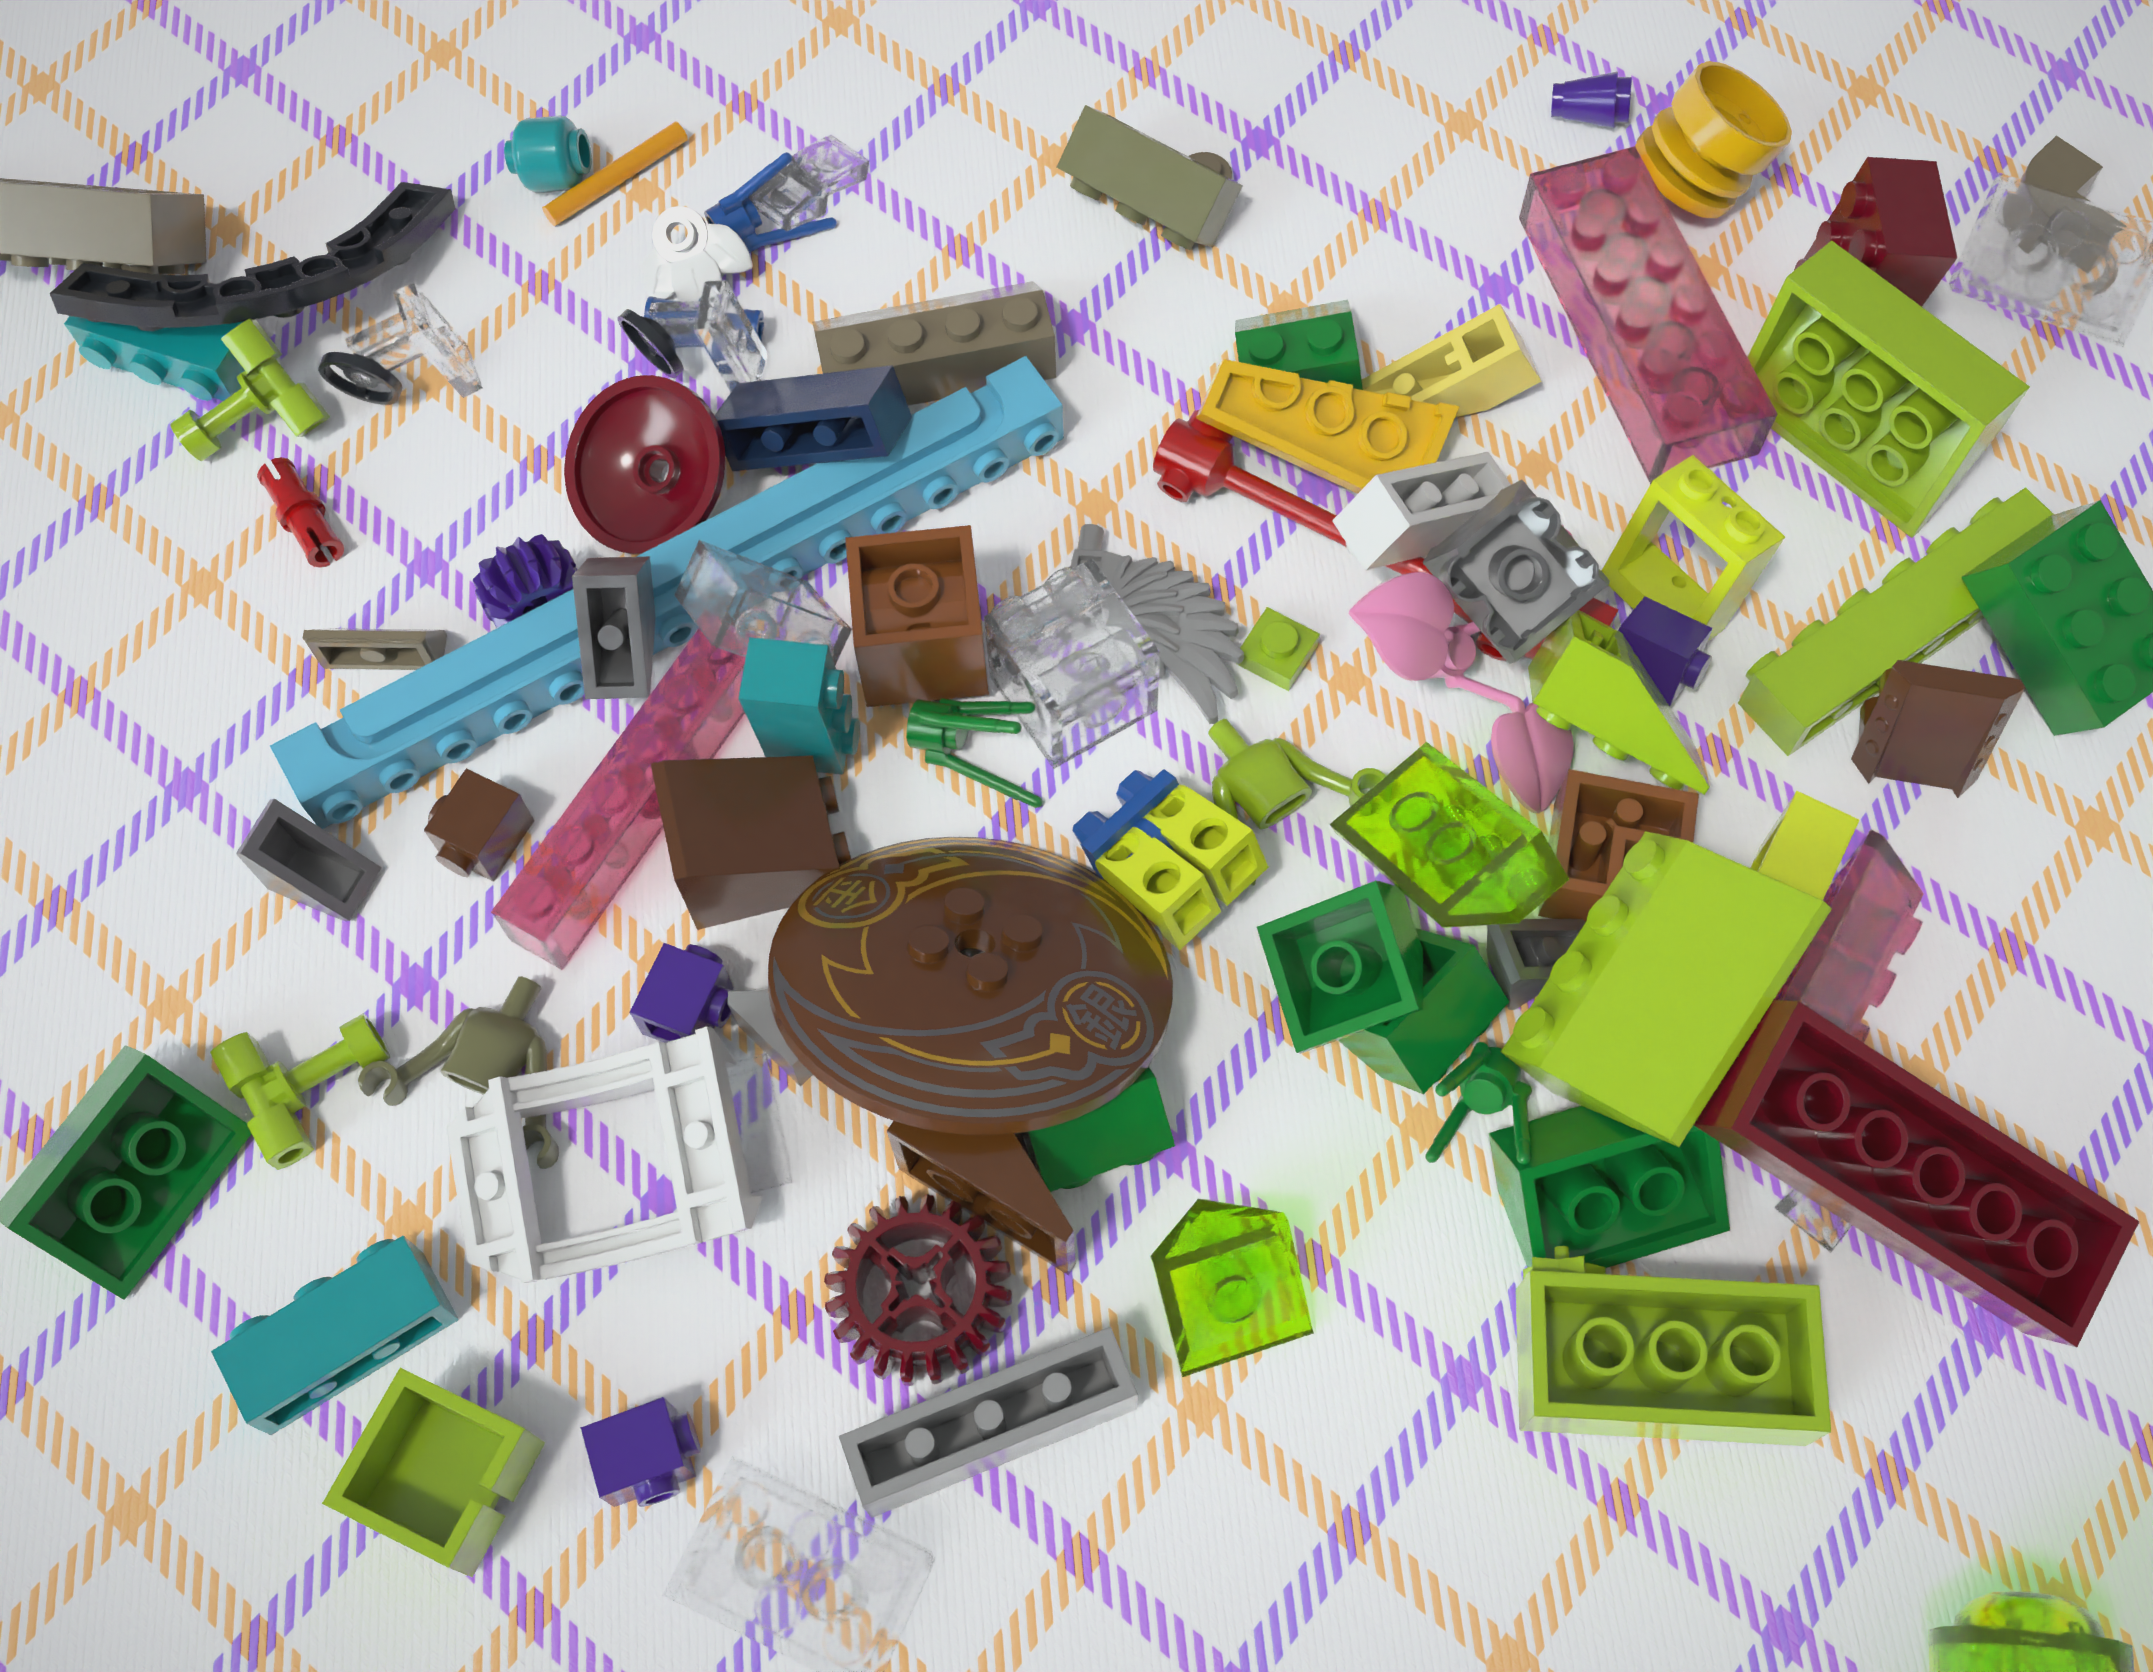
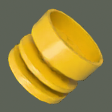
[1634,61,1792,219]

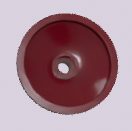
[564,375,726,555]

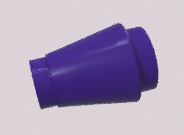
[1551,71,1632,128]

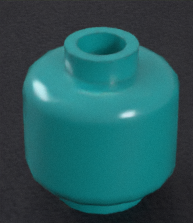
[504,115,592,193]

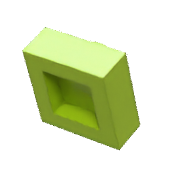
[1236,607,1320,692]

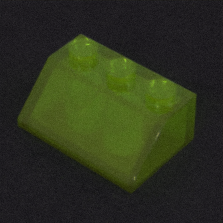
[1329,742,1569,928]

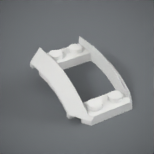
[446,1027,763,1283]

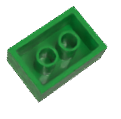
[1961,500,2153,736]

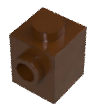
[424,768,535,882]

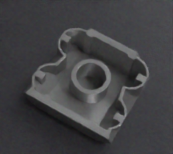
[1423,479,1610,664]

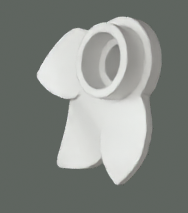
[642,206,752,306]

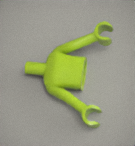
[1208,719,1389,886]

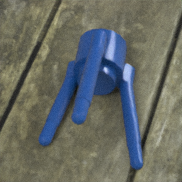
[704,152,837,253]

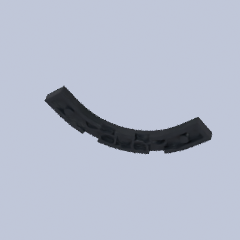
[49,181,456,331]

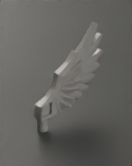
[1070,524,1244,724]

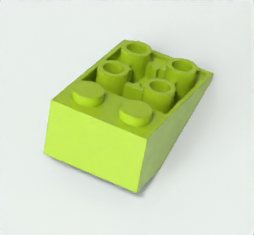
[1528,610,1710,795]

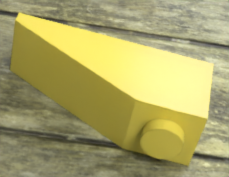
[1362,304,1542,418]

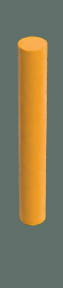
[542,121,688,226]

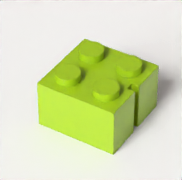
[322,1367,546,1578]

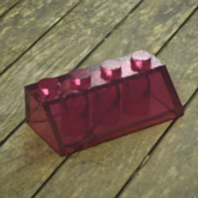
[1774,829,1924,1043]

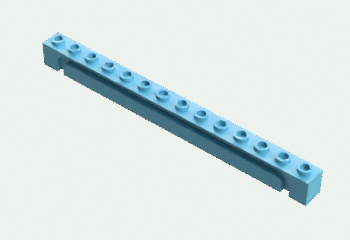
[270,356,1064,829]

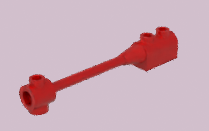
[1153,410,1619,661]

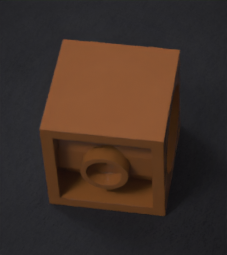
[845,525,989,707]

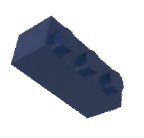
[714,365,912,472]

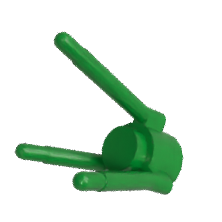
[906,698,1043,808]
[1425,1042,1532,1165]

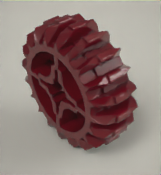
[824,1194,1013,1386]

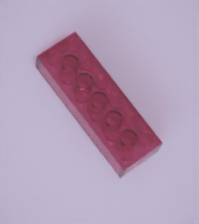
[1519,146,1777,484]

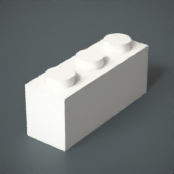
[1332,452,1511,571]

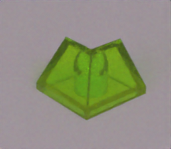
[1150,1198,1314,1377]

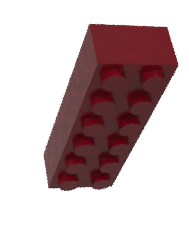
[1694,1000,2140,1348]

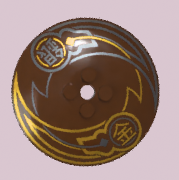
[768,837,1173,1135]

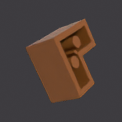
[1538,769,1699,923]

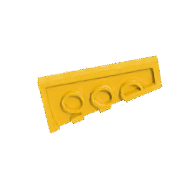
[1196,359,1460,494]

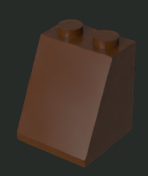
[650,755,851,930]

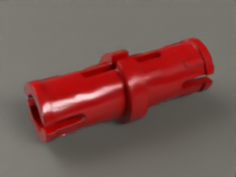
[257,457,345,568]

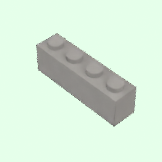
[838,1326,1138,1518]

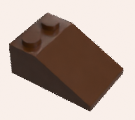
[887,1121,1076,1275]

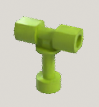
[170,319,330,462]
[210,1013,391,1170]

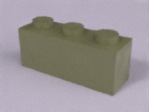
[1056,105,1243,251]

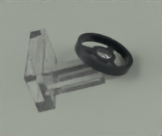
[617,280,767,392]
[318,282,483,405]

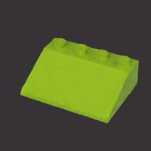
[1729,241,2030,538]
[1501,831,1832,1147]

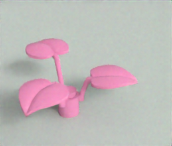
[1349,525,1575,813]

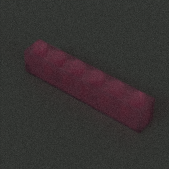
[491,612,760,970]

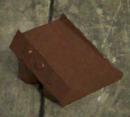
[1851,660,2025,799]

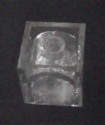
[983,558,1160,770]

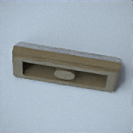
[302,628,447,670]

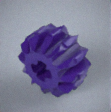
[472,534,578,628]

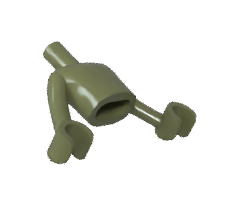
[358,976,559,1169]

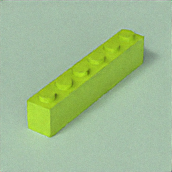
[1738,487,2054,756]

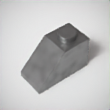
[572,556,656,699]

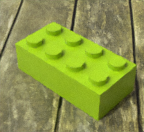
[1516,1270,1831,1446]

